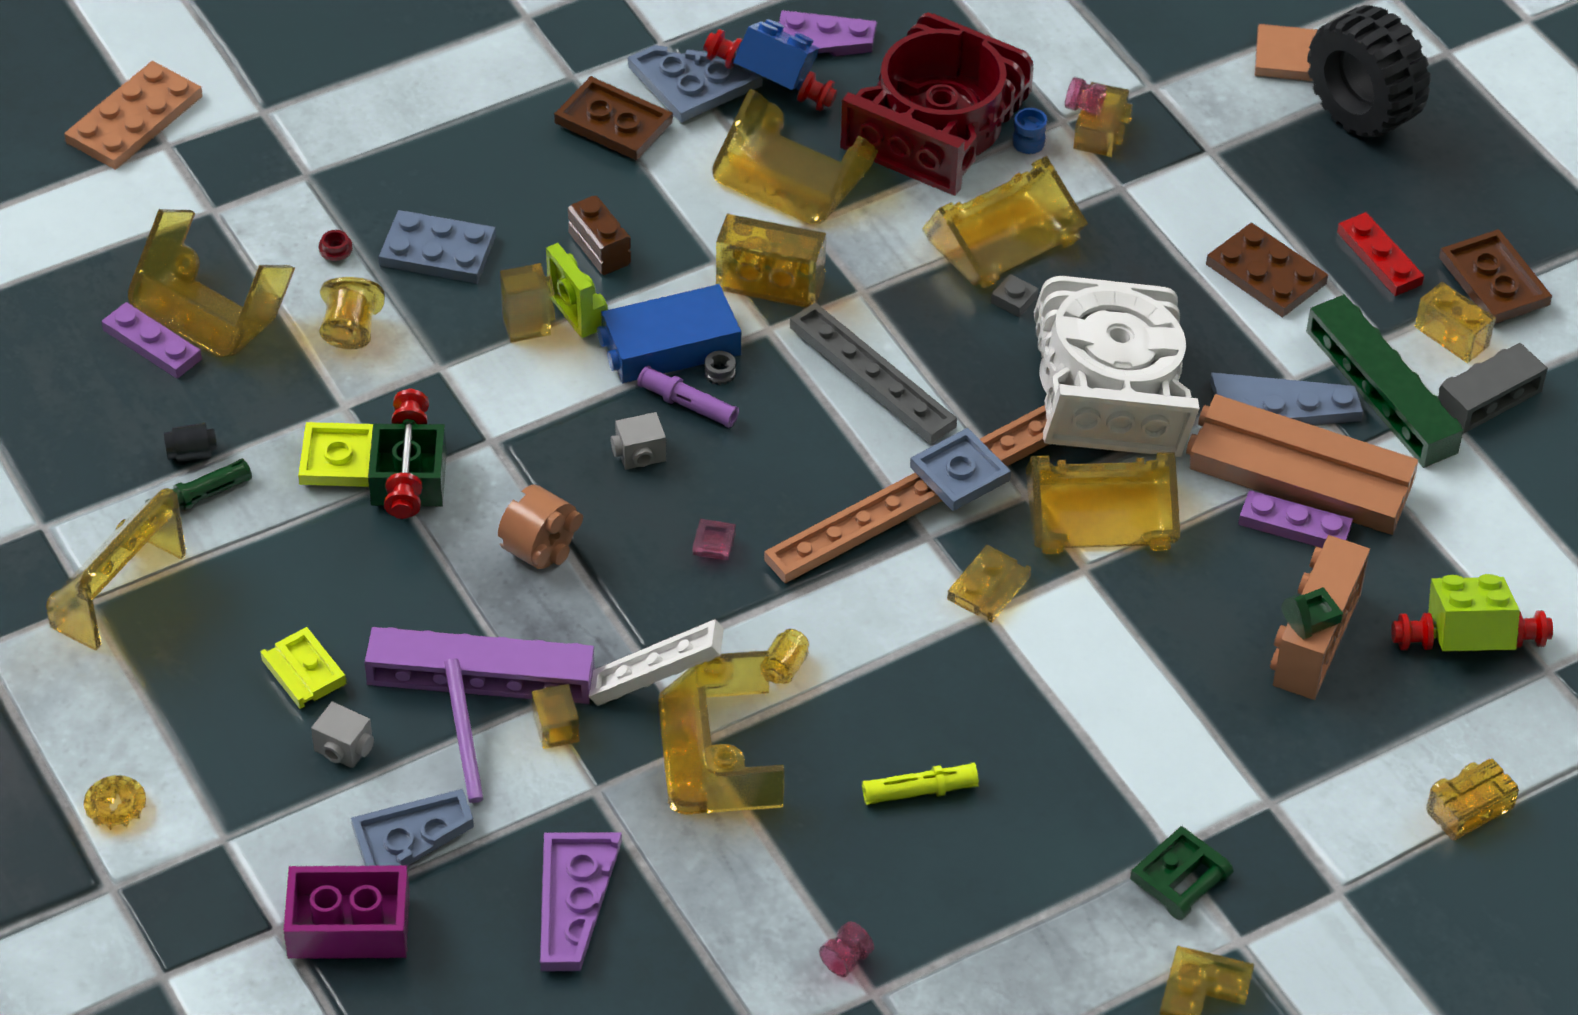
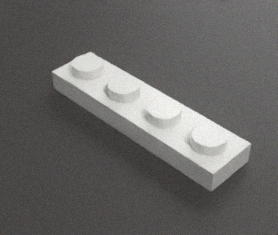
[589,619,724,706]

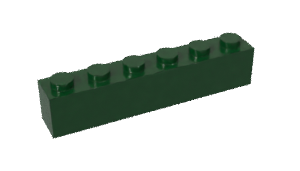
[1306,294,1463,468]

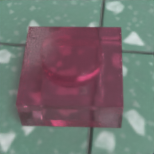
[693,519,736,561]

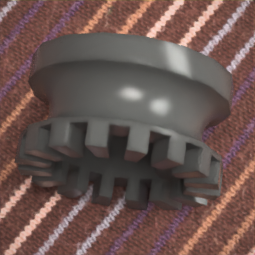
[705,351,736,385]

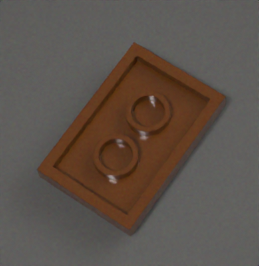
[554,76,673,160]
[1206,222,1328,318]
[1439,229,1552,325]

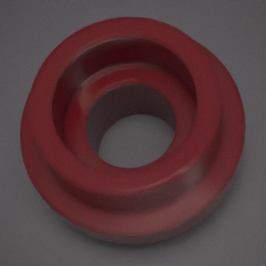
[318,230,353,261]

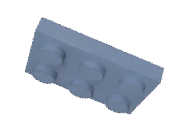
[379,210,496,284]

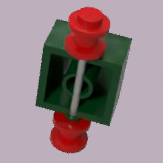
[368,389,447,519]

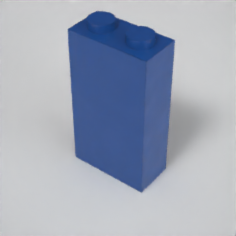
[597,284,741,384]

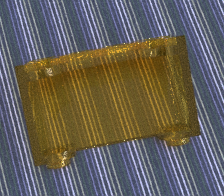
[922,156,1088,288]
[1026,452,1181,554]

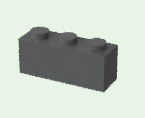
[1438,343,1548,434]

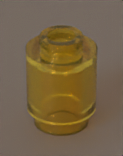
[759,629,810,684]

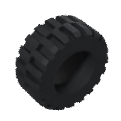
[1307,5,1431,138]

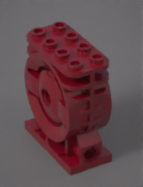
[840,13,1034,196]

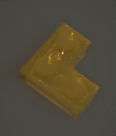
[1159,945,1254,1015]

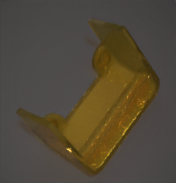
[128,209,295,357]
[658,650,784,814]

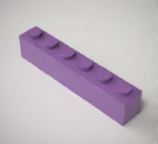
[365,627,595,704]

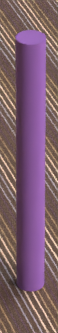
[444,658,483,803]

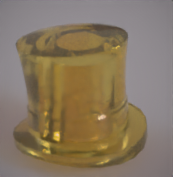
[319,277,385,349]

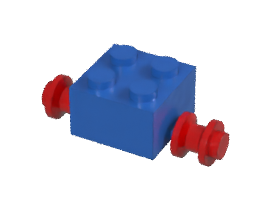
[703,19,838,111]

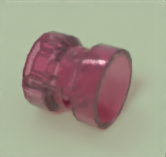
[1065,77,1107,117]
[819,921,874,977]

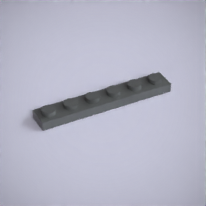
[790,302,957,444]

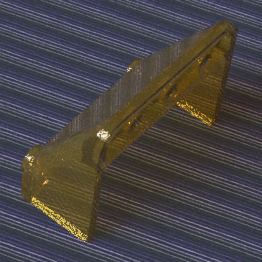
[712,89,878,225]
[46,488,186,651]

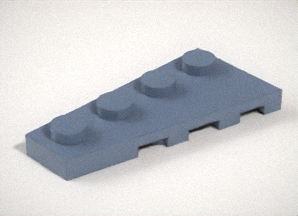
[1210,372,1363,425]

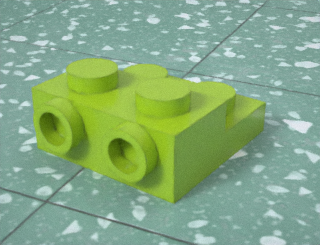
[546,243,608,338]

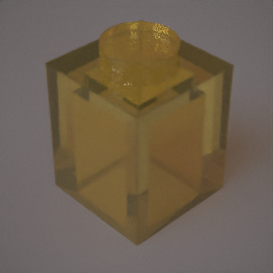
[532,684,580,749]

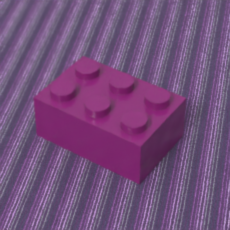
[283,865,410,959]

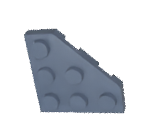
[628,45,763,123]

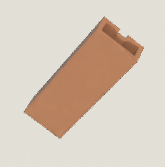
[1186,394,1418,535]

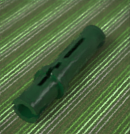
[145,458,252,521]

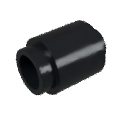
[164,422,218,463]

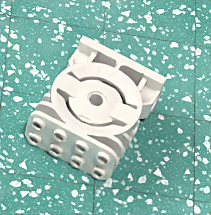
[1034,276,1199,457]

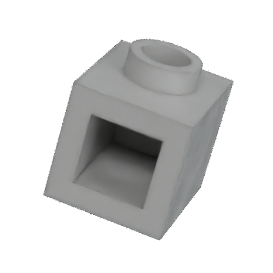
[611,412,666,470]
[311,702,374,768]

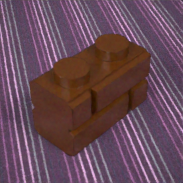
[568,195,631,275]

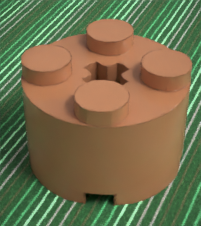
[498,485,583,569]

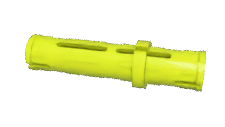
[862,763,979,805]

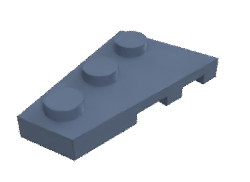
[351,789,474,866]

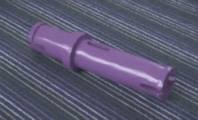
[637,366,739,428]

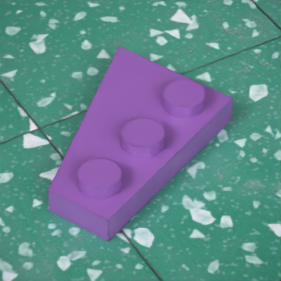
[779,10,877,56]

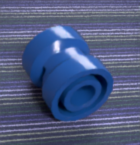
[1012,108,1047,154]

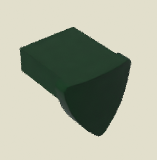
[1281,587,1343,639]

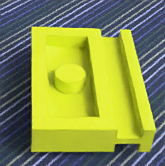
[260,627,347,709]

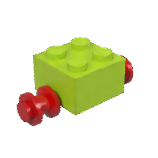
[1391,574,1553,651]

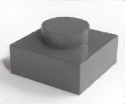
[991,274,1039,317]

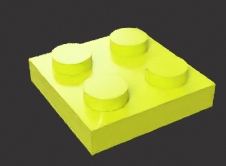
[298,422,373,487]

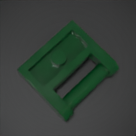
[1130,825,1234,920]

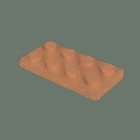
[64,60,203,170]

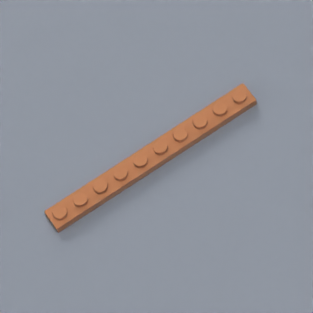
[764,405,1049,583]

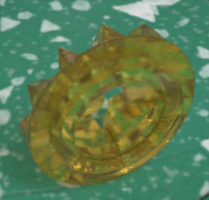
[84,775,146,830]

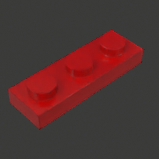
[1337,212,1425,296]

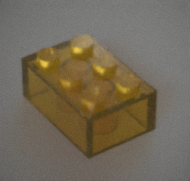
[716,214,826,308]

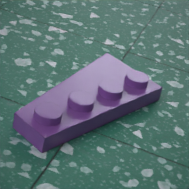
[540,832,622,971]

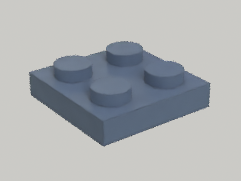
[910,428,1011,511]

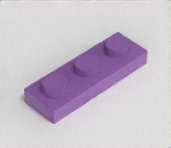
[102,302,202,379]
[1238,490,1353,548]

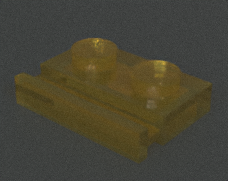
[947,545,1031,623]

